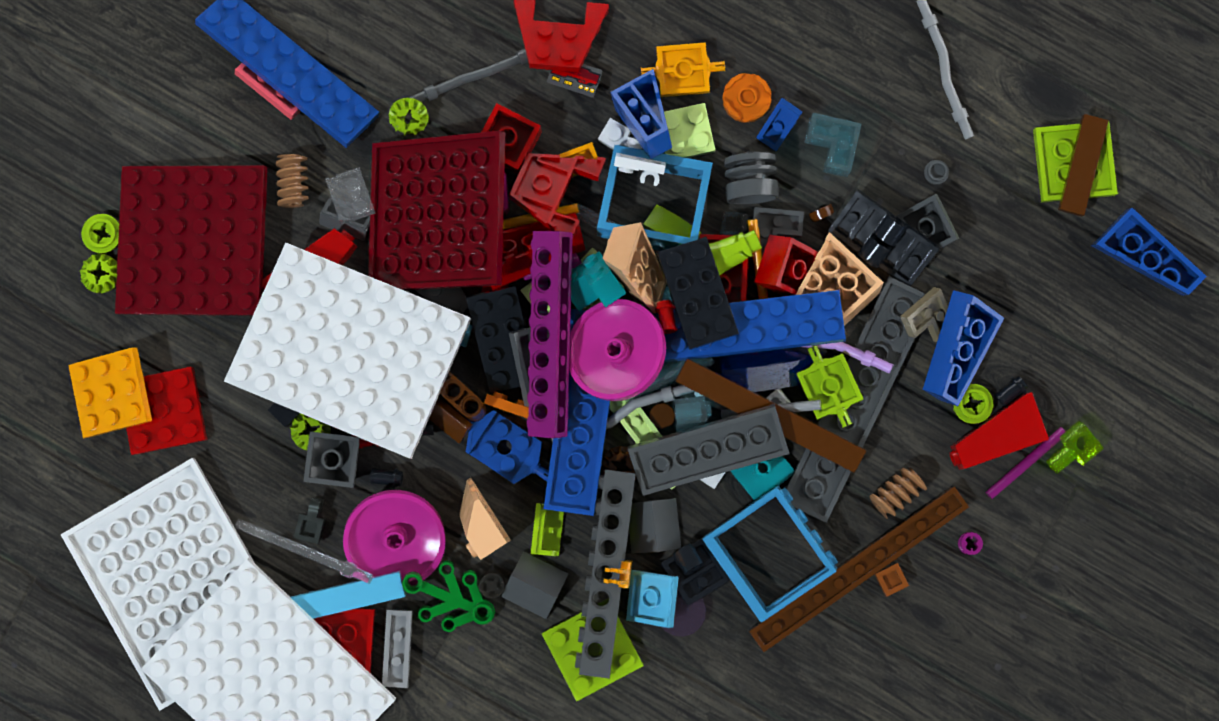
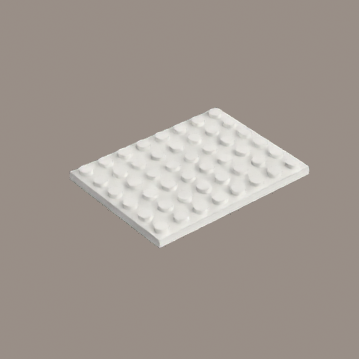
[224,243,471,459]
[61,458,255,711]
[141,558,396,721]

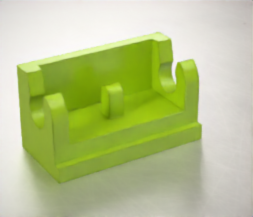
[531,503,564,556]

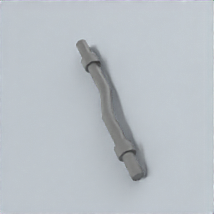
[916,0,974,140]
[551,385,694,442]

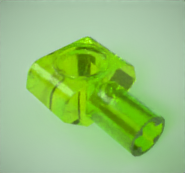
[1046,421,1104,474]

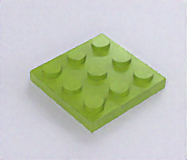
[1033,121,1118,203]
[542,598,644,702]

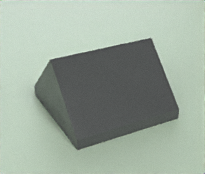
[897,194,959,250]
[303,431,360,488]
[629,498,681,554]
[501,552,568,619]

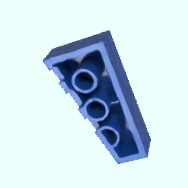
[1091,208,1207,296]
[923,290,1004,406]

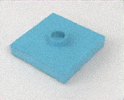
[626,570,679,628]

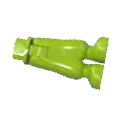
[709,230,762,275]

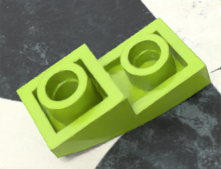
[643,205,701,238]

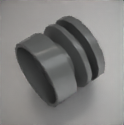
[724,152,779,205]

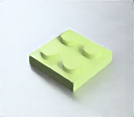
[664,103,716,158]

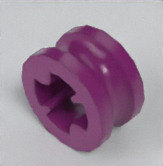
[958,532,983,555]

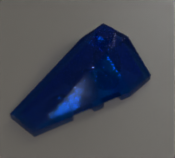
[718,349,814,392]

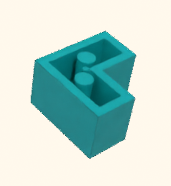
[571,251,626,311]

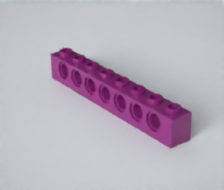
[527,231,573,438]

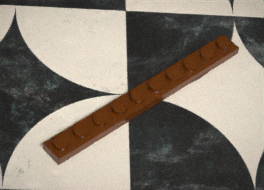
[749,486,969,652]

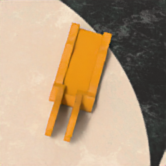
[603,560,633,588]

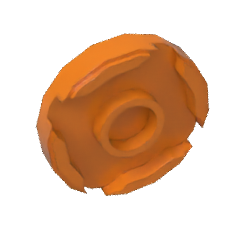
[722,73,771,123]

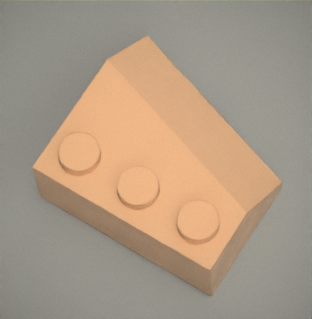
[603,222,667,314]
[796,232,884,326]
[459,478,511,560]

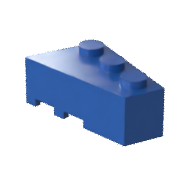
[610,69,672,159]

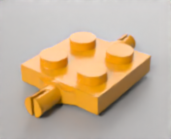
[641,42,725,97]

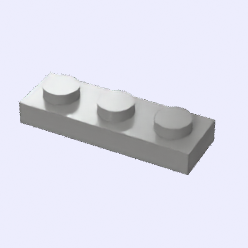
[382,609,413,688]

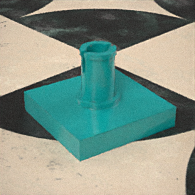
[730,456,795,501]

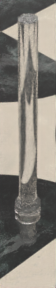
[235,519,373,584]

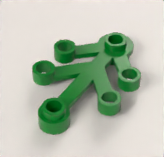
[402,560,495,632]

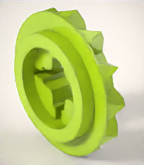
[389,98,429,136]
[81,214,119,254]
[79,253,117,293]
[953,384,993,424]
[290,414,331,450]

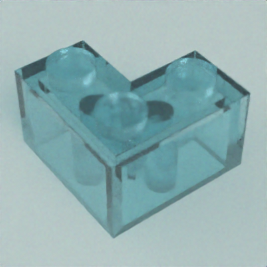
[804,113,862,177]
[672,396,711,432]

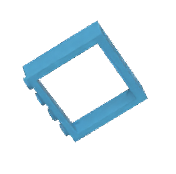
[597,145,713,251]
[702,485,838,623]

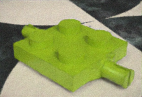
[796,346,864,428]

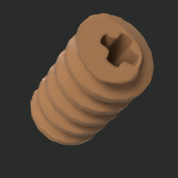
[276,154,309,208]
[870,467,927,519]

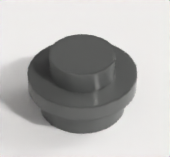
[924,160,949,185]

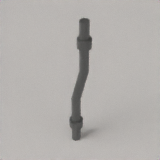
[407,48,528,102]

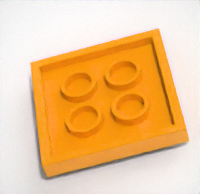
[68,348,152,438]

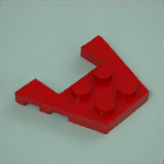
[513,0,609,72]
[509,153,606,241]

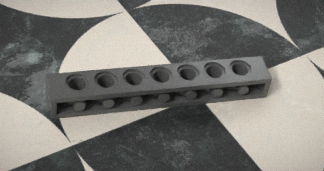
[575,470,635,679]

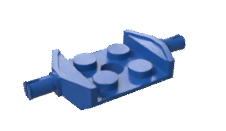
[459,410,549,484]

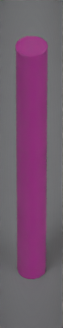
[985,427,1067,499]

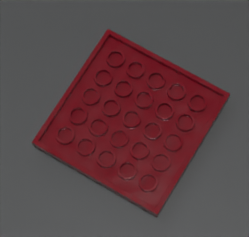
[368,131,505,290]
[115,165,268,316]

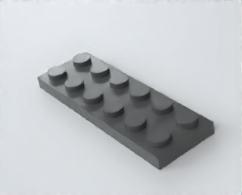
[628,404,789,496]

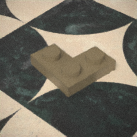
[900,287,948,342]

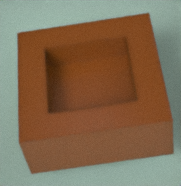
[874,563,909,597]

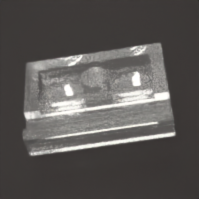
[325,167,375,225]

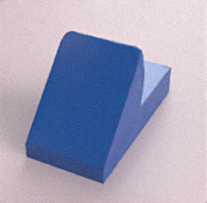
[756,98,802,151]

